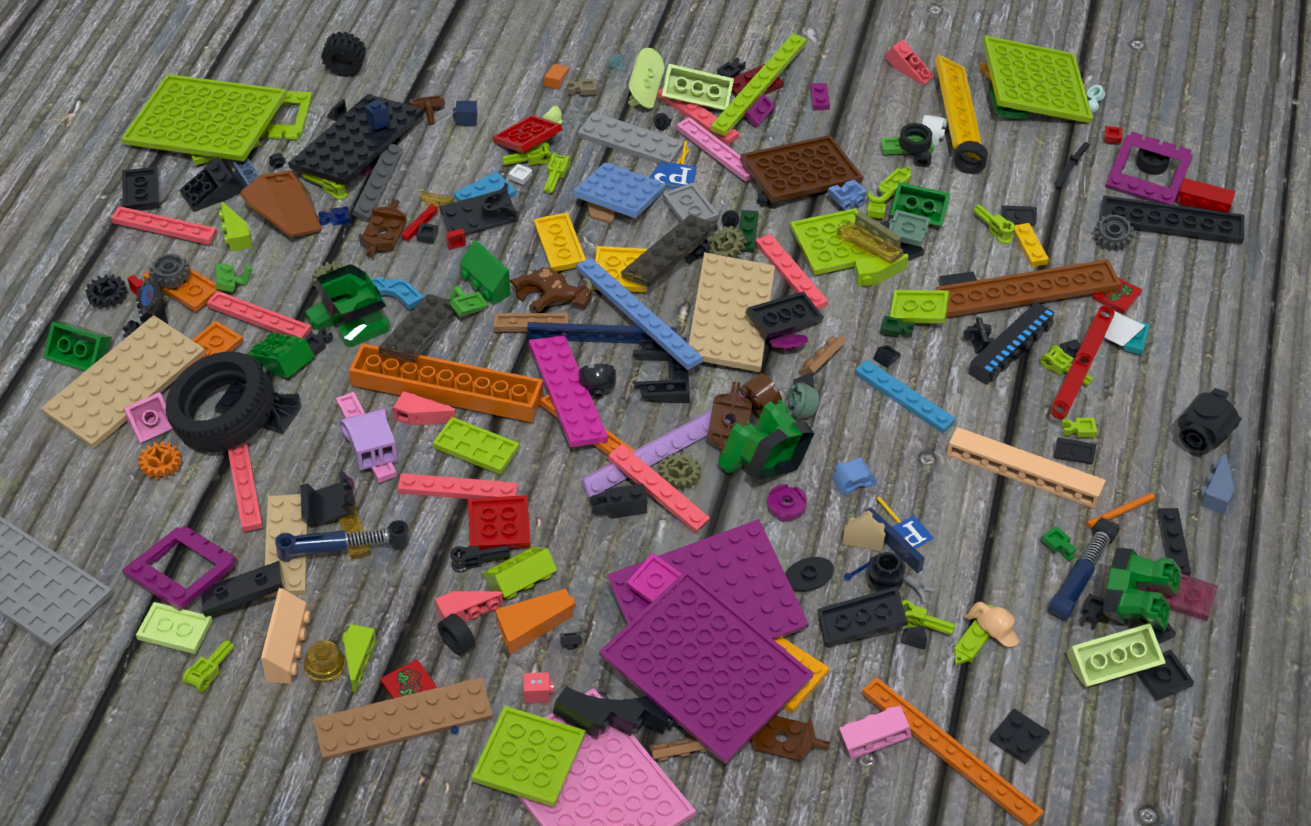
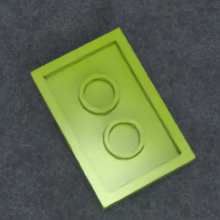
[890,290,950,323]

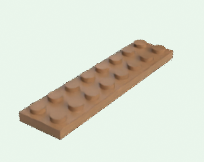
[313,677,493,761]

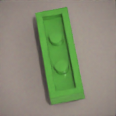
[880,136,934,155]

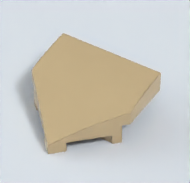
[843,510,885,552]

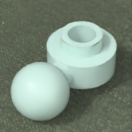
[1087,85,1105,113]

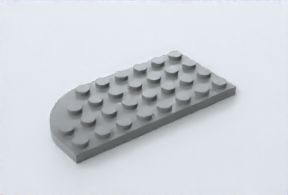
[0,516,113,649]

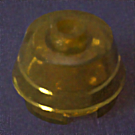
[303,640,346,683]

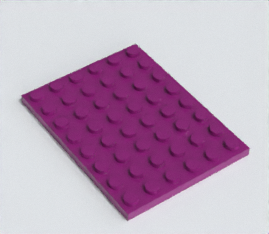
[607,519,809,640]
[599,569,814,764]

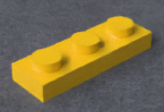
[1013,223,1049,267]

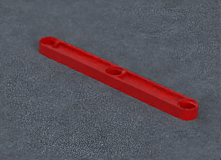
[1050,305,1115,420]

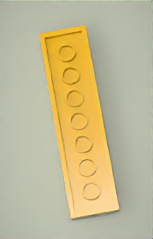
[935,55,982,160]

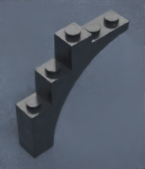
[553,686,676,738]

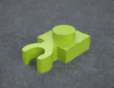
[867,196,886,219]
[1061,418,1097,437]

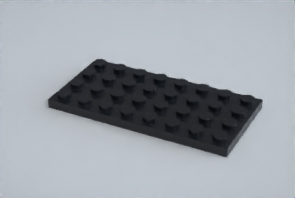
[288,94,424,185]

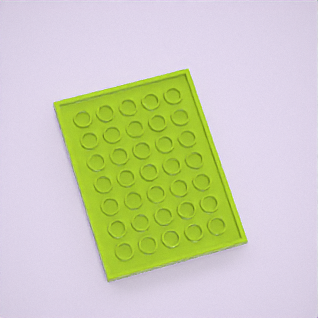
[121,74,288,161]

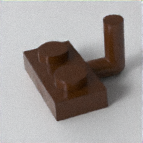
[409,95,445,124]

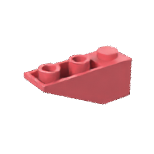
[884,39,934,85]
[393,391,456,425]
[435,591,503,622]

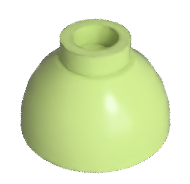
[542,105,563,124]

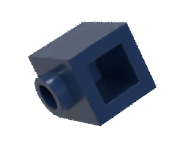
[364,100,390,130]
[453,101,478,125]

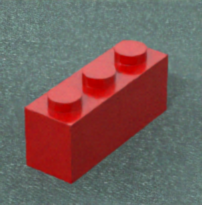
[1176,178,1236,212]

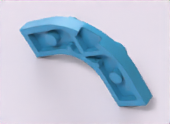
[371,277,424,310]

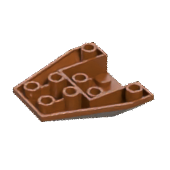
[240,170,322,237]

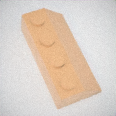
[261,588,311,684]

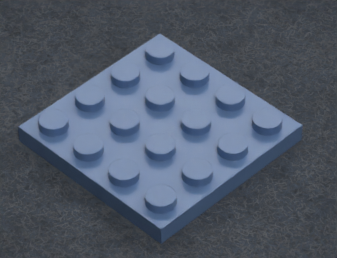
[573,163,666,218]

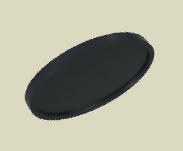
[785,557,834,592]

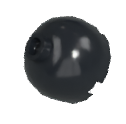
[578,364,616,398]

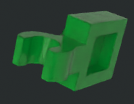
[1041,526,1077,561]

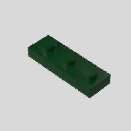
[739,210,759,253]

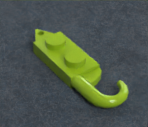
[867,167,912,203]
[953,605,996,666]

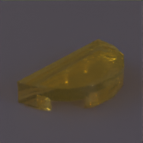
[420,191,454,205]

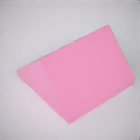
[124,392,173,443]

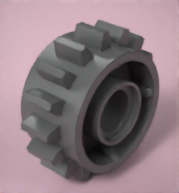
[1094,214,1134,251]
[149,254,190,289]

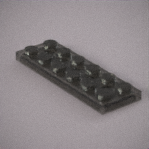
[621,215,718,288]
[379,294,457,362]

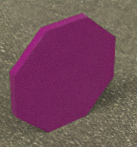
[769,334,809,353]

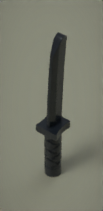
[1056,142,1090,189]

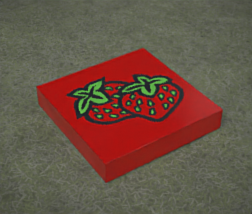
[1092,278,1143,314]
[380,659,438,699]

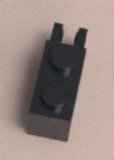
[589,484,647,519]

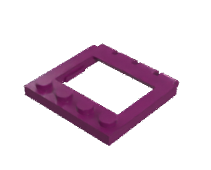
[1105,132,1193,205]
[122,526,237,611]

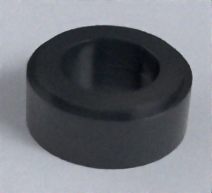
[914,151,932,167]

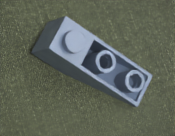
[1200,453,1234,514]

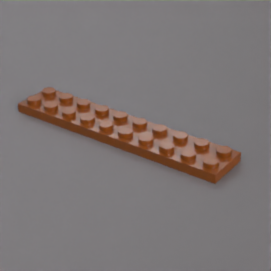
[935,259,1121,318]

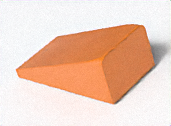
[544,64,570,89]

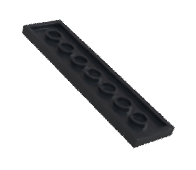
[1101,195,1245,244]

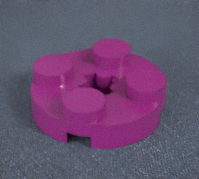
[767,484,807,522]

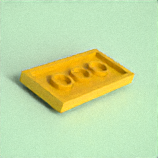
[534,212,586,272]

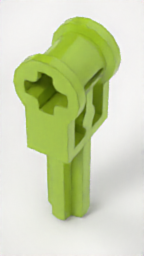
[502,141,552,166]
[544,152,571,194]
[303,173,348,200]
[973,204,1015,244]
[1040,345,1093,386]
[902,600,955,635]
[182,640,234,693]

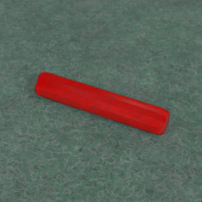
[401,204,438,241]

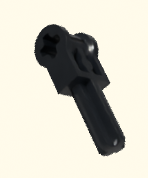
[450,545,510,573]

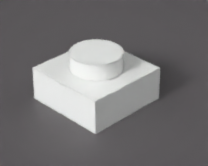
[508,164,532,185]

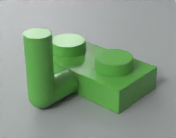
[214,263,253,292]
[447,286,489,317]

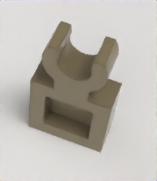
[568,79,597,95]

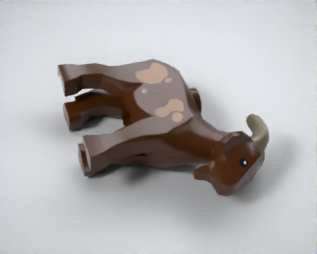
[510,267,593,313]

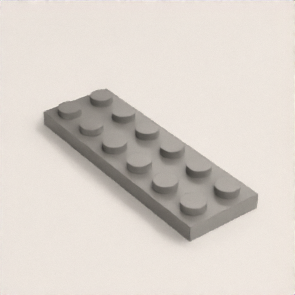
[578,112,684,164]

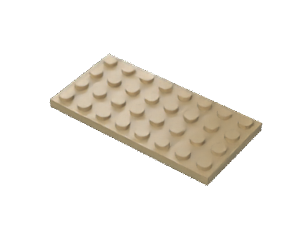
[689,252,775,372]
[41,315,206,449]

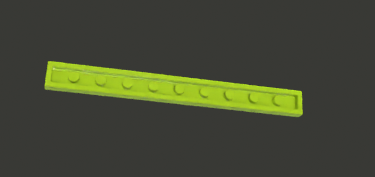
[711,33,807,136]

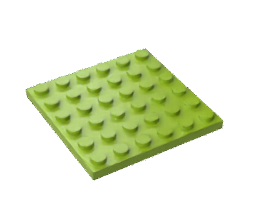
[982,35,1093,123]

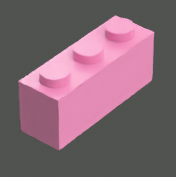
[839,705,912,759]

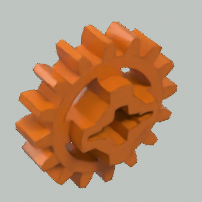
[138,441,182,480]

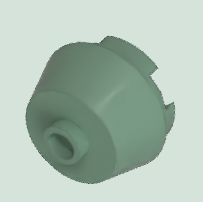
[787,382,819,419]

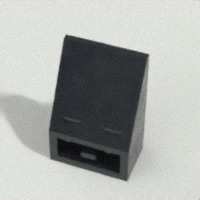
[179,156,244,212]

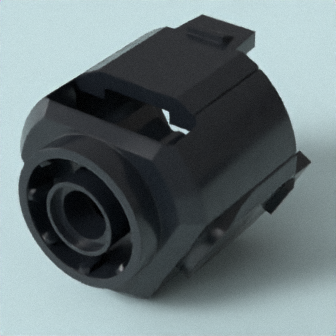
[1177,388,1242,454]

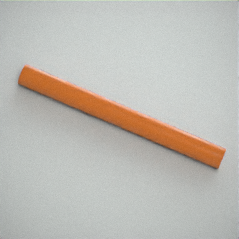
[1086,492,1155,529]

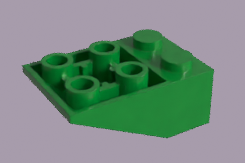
[246,333,315,378]

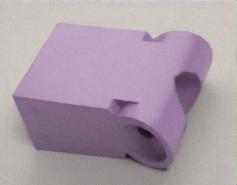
[339,408,398,470]

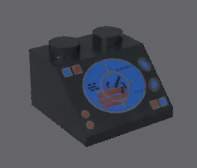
[135,273,168,324]

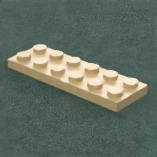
[264,494,308,597]

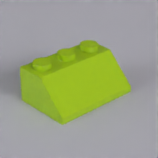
[481,546,557,599]

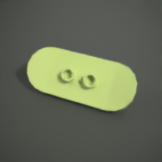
[628,48,664,109]

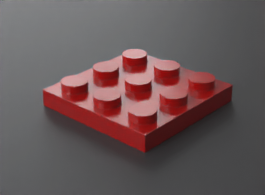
[492,115,562,153]
[468,495,531,550]

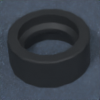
[899,123,933,154]
[954,141,988,174]
[1136,148,1170,174]
[438,613,475,655]

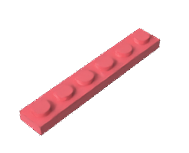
[657,88,739,145]
[111,206,217,245]
[755,234,828,310]
[207,291,312,338]
[228,441,263,532]
[608,444,710,533]
[397,473,518,499]

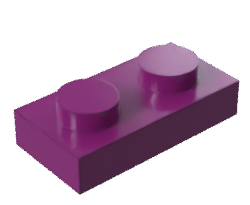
[810,83,830,110]
[744,94,775,127]

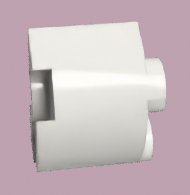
[922,115,948,145]

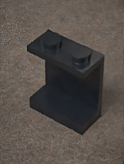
[300,471,355,528]

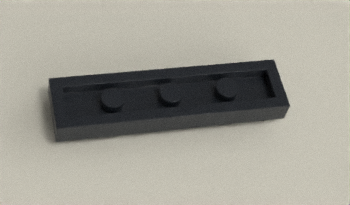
[1157,508,1191,577]

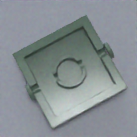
[889,210,931,247]

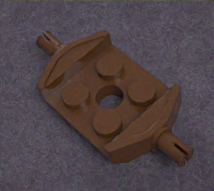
[359,199,407,258]
[706,382,752,461]
[750,715,830,761]

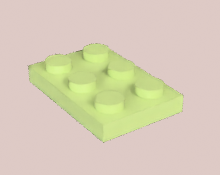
[136,602,213,654]

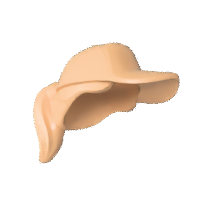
[964,602,1019,647]

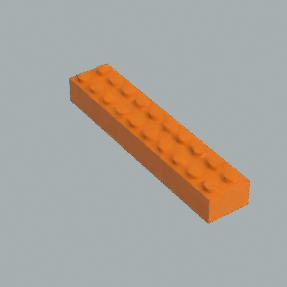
[349,343,544,423]

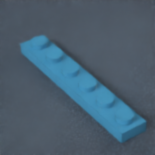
[855,359,956,434]

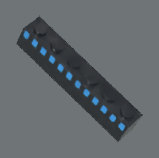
[968,301,1054,385]

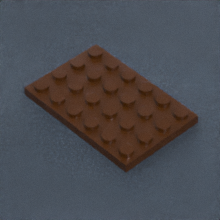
[740,135,863,203]

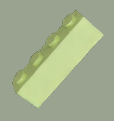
[662,64,734,111]
[1066,623,1166,687]

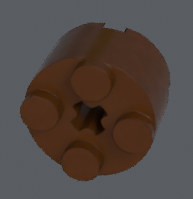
[739,373,782,419]

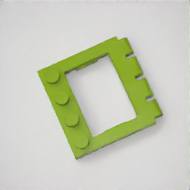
[260,91,313,140]

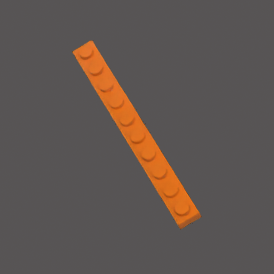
[862,677,1044,826]

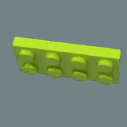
[432,417,520,475]

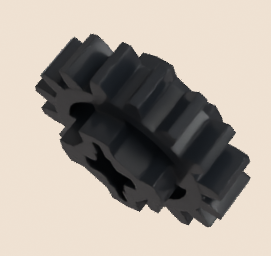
[85,274,127,308]

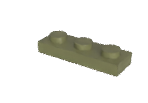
[854,211,902,254]

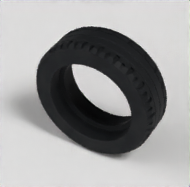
[165,351,274,452]

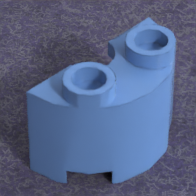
[828,180,867,210]
[832,457,877,496]

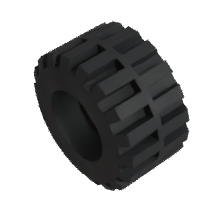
[321,32,366,77]

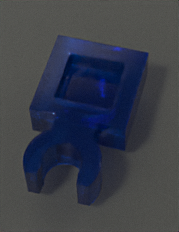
[318,206,350,226]

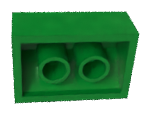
[890,182,951,227]
[459,240,511,305]
[43,322,112,371]

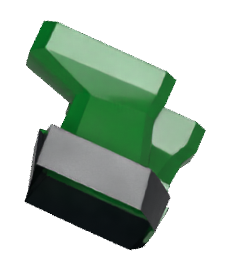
[305,264,390,347]
[718,399,815,481]
[1103,548,1181,631]

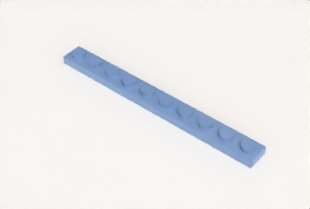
[576,258,703,370]

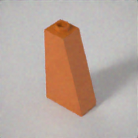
[495,589,576,654]

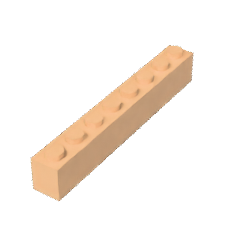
[947,427,1106,509]

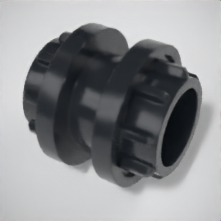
[868,552,906,592]

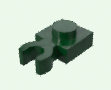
[880,316,915,337]

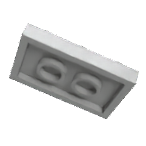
[663,182,719,231]

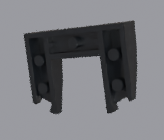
[633,337,690,403]

